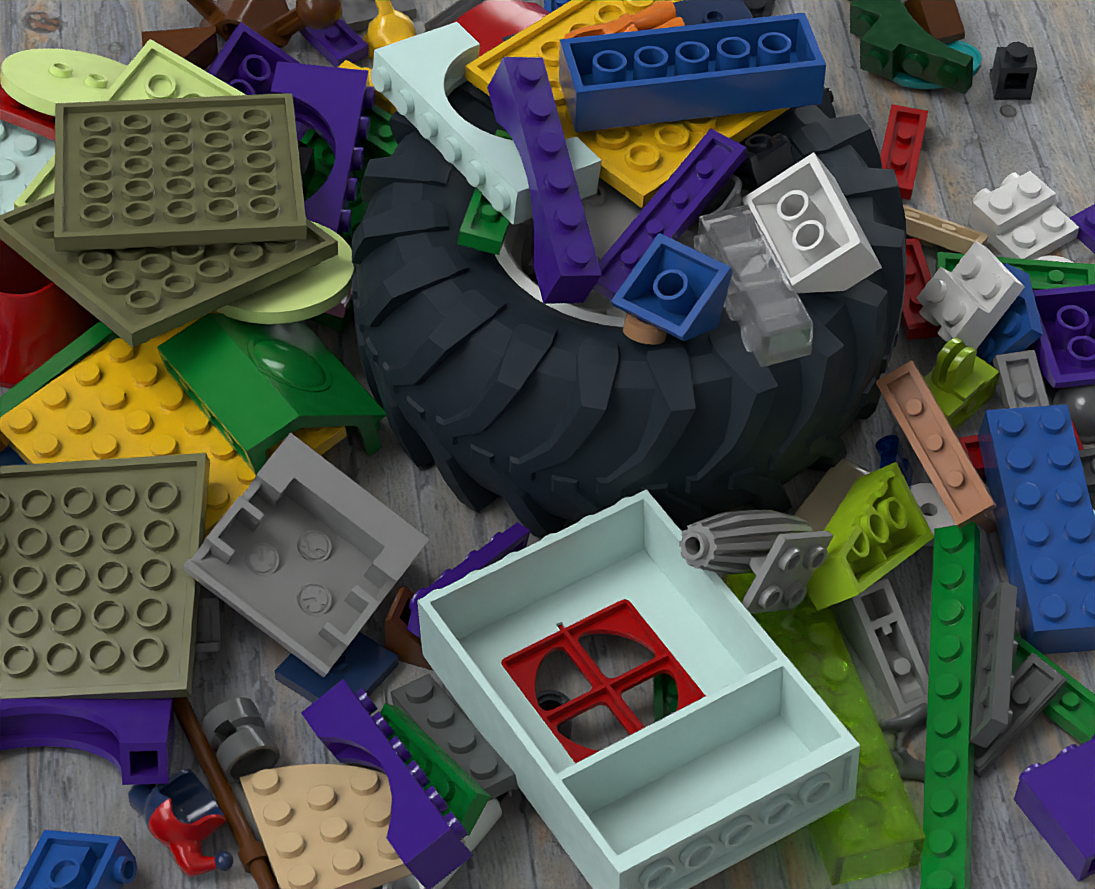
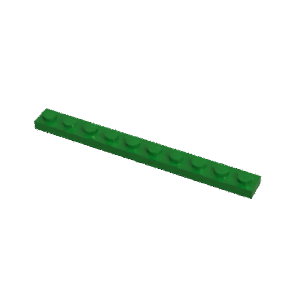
[920,522,980,889]

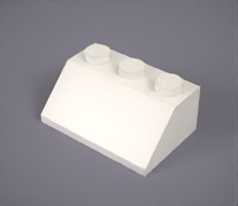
[742,152,882,294]

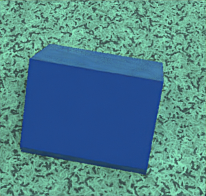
[611,233,733,341]

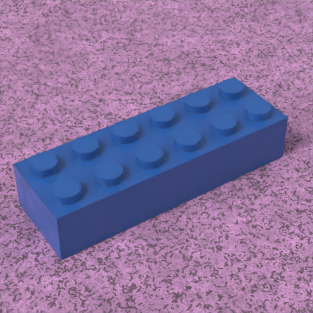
[559,13,826,132]
[977,404,1095,654]

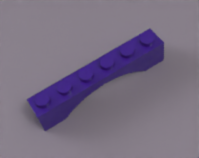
[488,57,601,304]
[301,679,473,889]

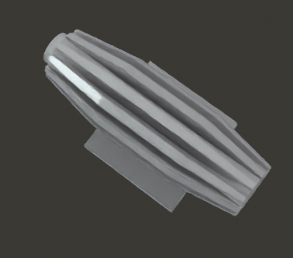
[679,510,833,614]

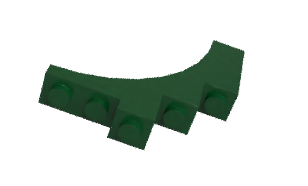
[847,0,973,94]

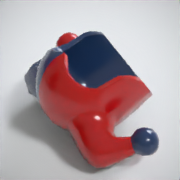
[128,769,234,877]

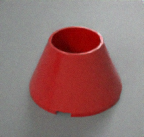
[0,239,100,389]

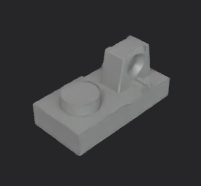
[993,350,1050,409]

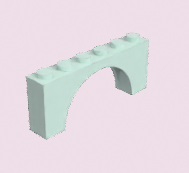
[371,22,601,225]

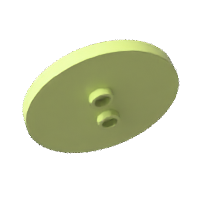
[0,48,127,117]
[216,221,355,324]

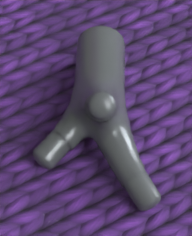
[870,703,927,751]
[880,745,925,784]

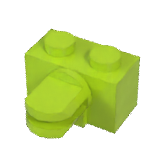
[924,337,999,432]

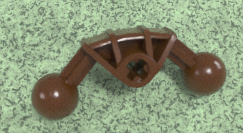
[187,0,344,48]

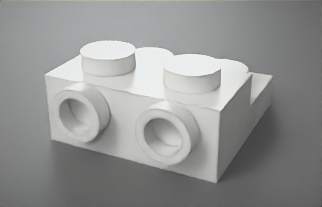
[968,171,1079,260]
[917,241,1025,350]

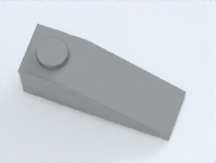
[834,577,929,716]

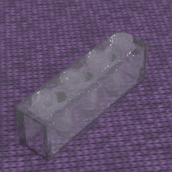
[693,204,814,368]

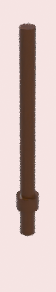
[173,697,279,889]

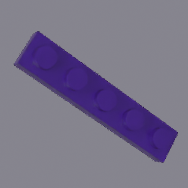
[592,129,746,300]

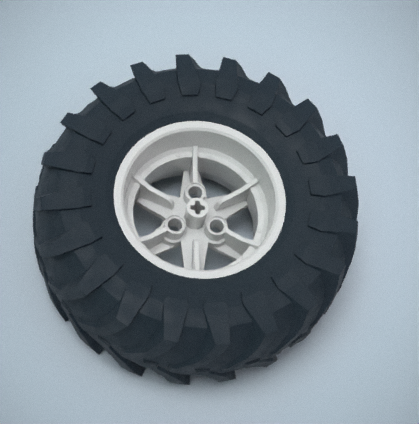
[352,33,907,538]

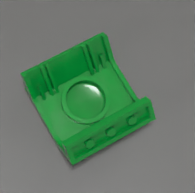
[157,313,387,475]

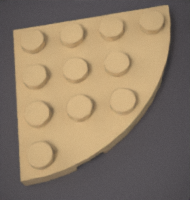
[239,764,466,889]

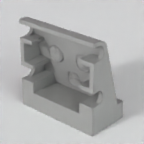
[182,433,429,677]

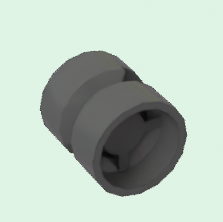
[201,697,280,784]

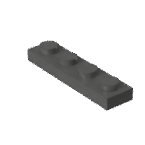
[970,581,1020,748]
[390,674,517,801]

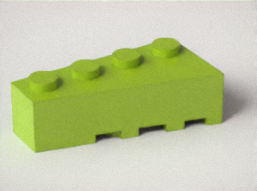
[806,462,934,611]

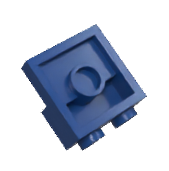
[976,263,1043,367]
[14,830,137,889]

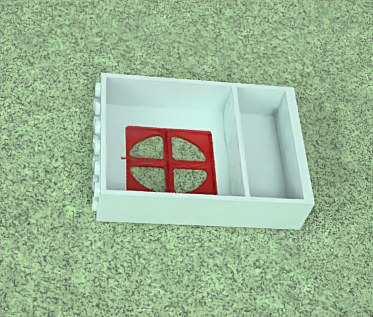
[417,490,860,889]

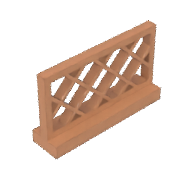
[876,360,997,534]

